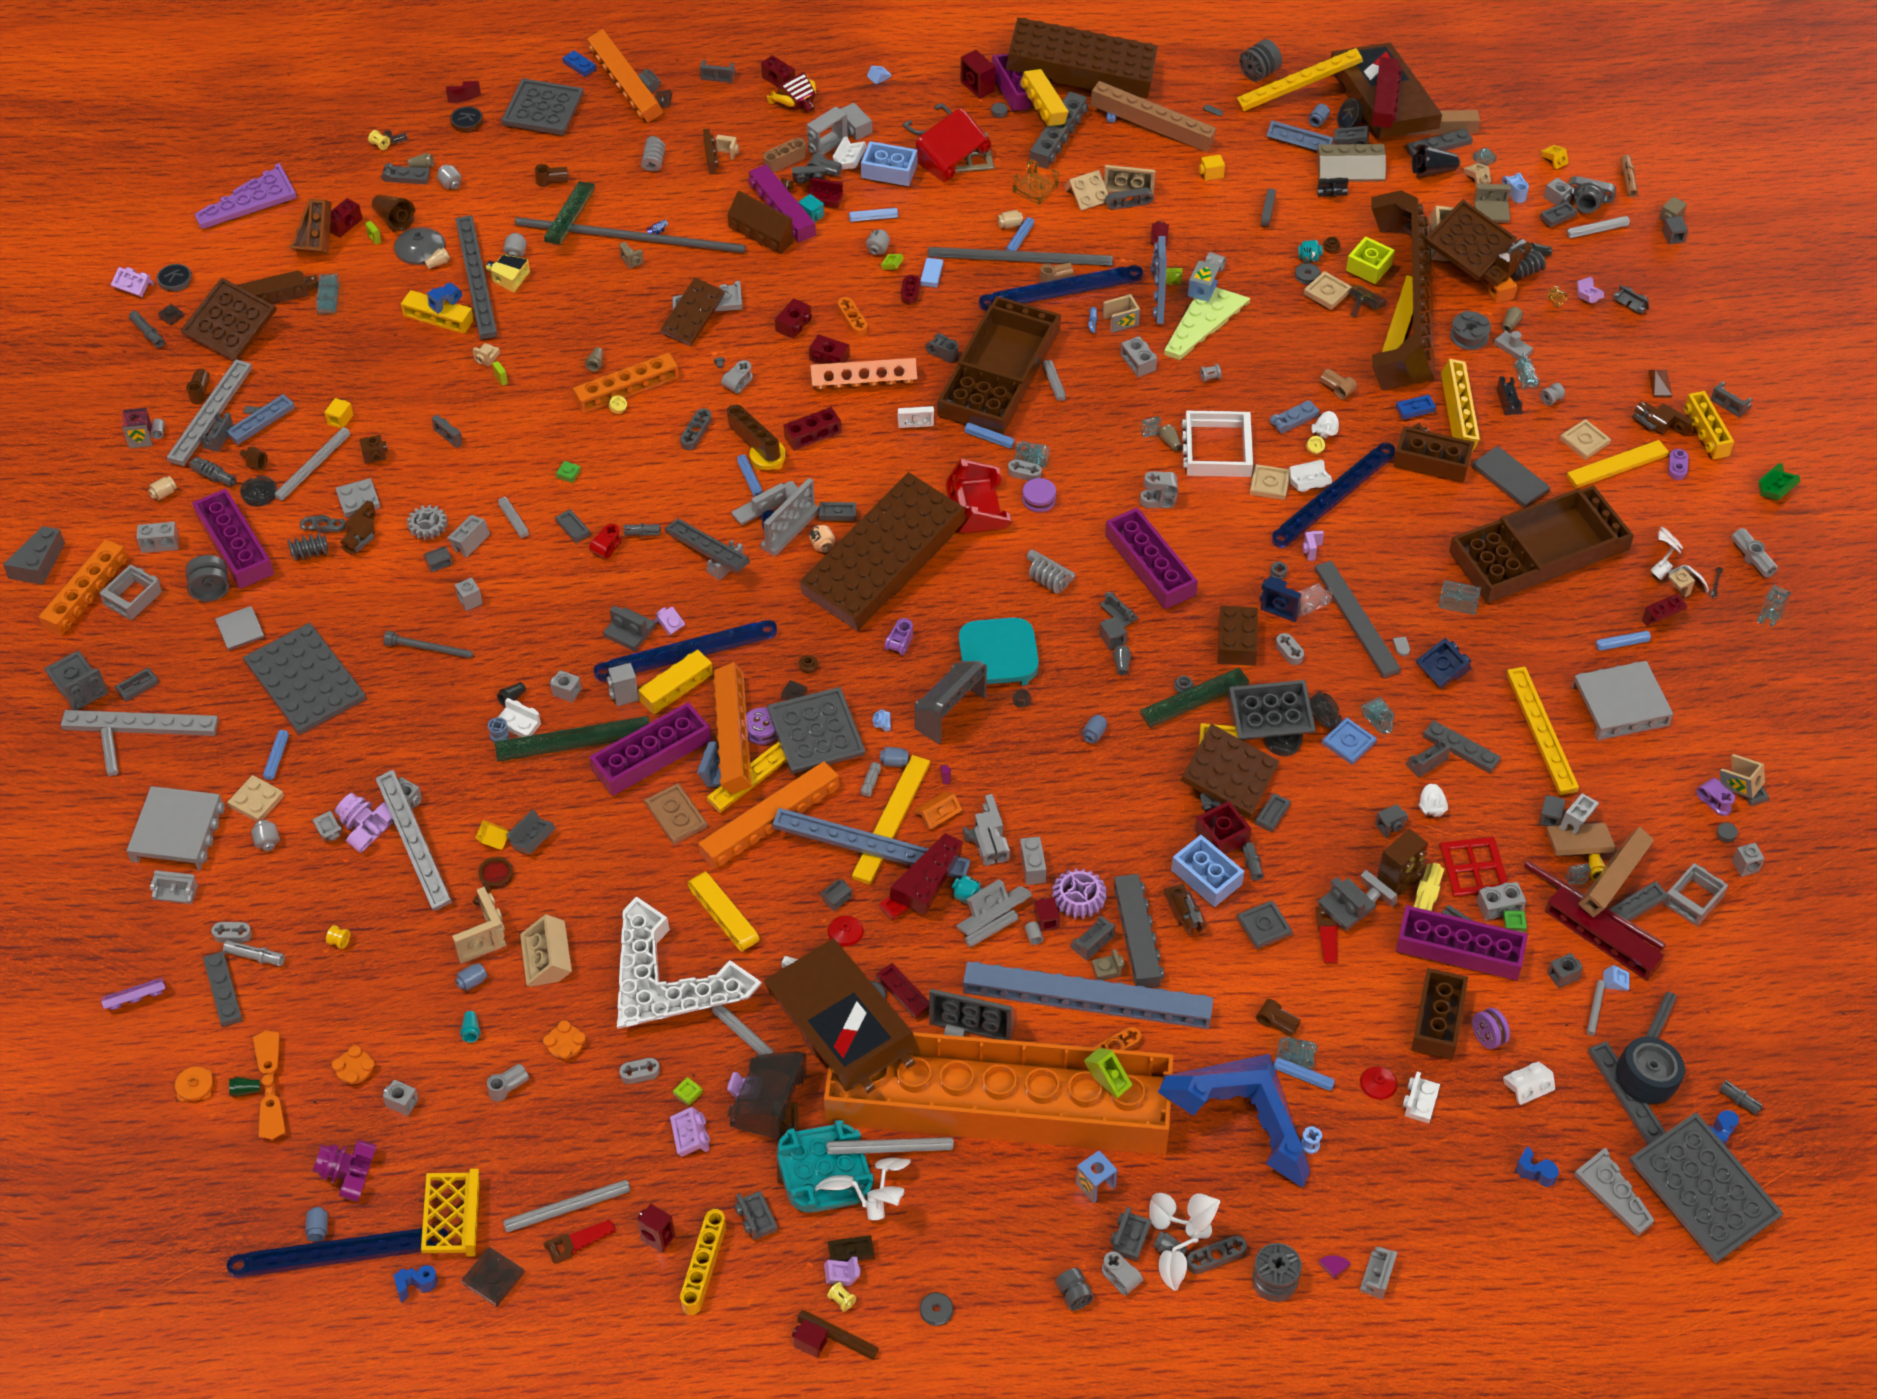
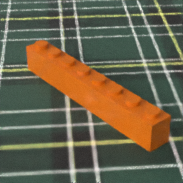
[587,29,664,123]
[713,662,752,795]
[698,761,839,869]

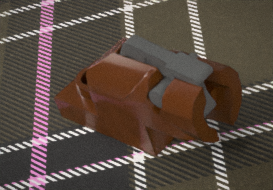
[1483,238,1531,287]
[1632,402,1694,436]
[340,500,376,555]
[1164,884,1206,935]

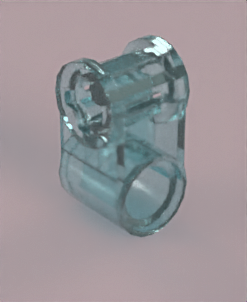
[1015,441,1050,468]
[1361,696,1394,734]
[1276,1037,1318,1069]

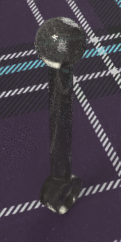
[1710,567,1723,598]

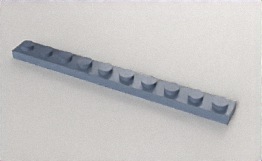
[773,808,970,879]

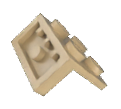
[1064,170,1108,211]

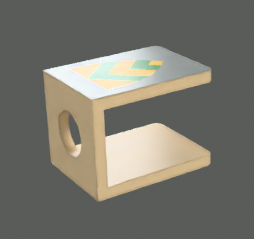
[1102,294,1140,333]
[1720,754,1765,799]

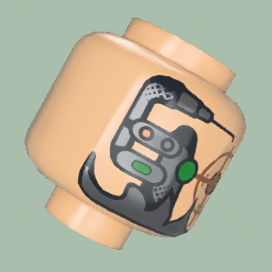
[809,525,836,552]

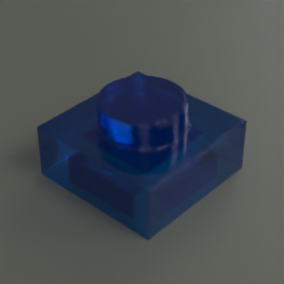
[646,219,668,234]

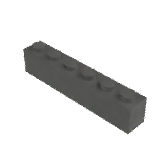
[1114,874,1164,988]

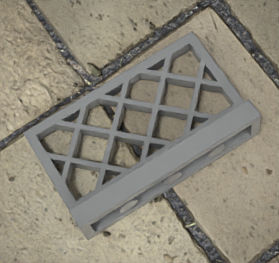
[761,478,820,557]

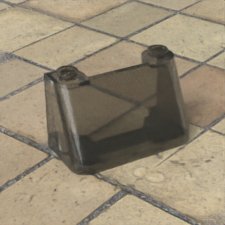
[727,1051,807,1140]

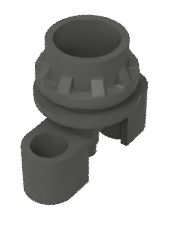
[1568,176,1616,213]

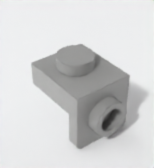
[312,811,342,842]

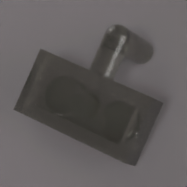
[1349,285,1388,317]

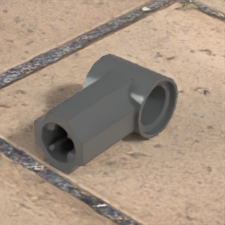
[807,153,842,177]

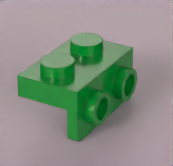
[1758,463,1801,500]

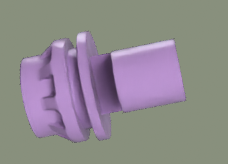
[335,793,394,853]

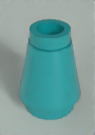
[460,1011,481,1043]

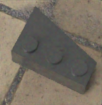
[3,526,65,585]

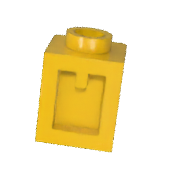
[1541,145,1568,169]

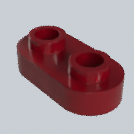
[901,275,920,304]

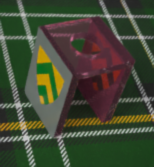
[122,408,153,448]

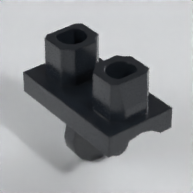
[1317,177,1348,197]

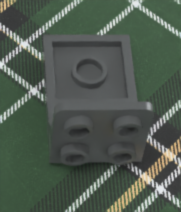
[44,650,108,710]

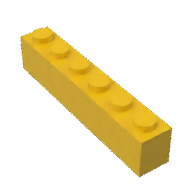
[1441,359,1480,452]

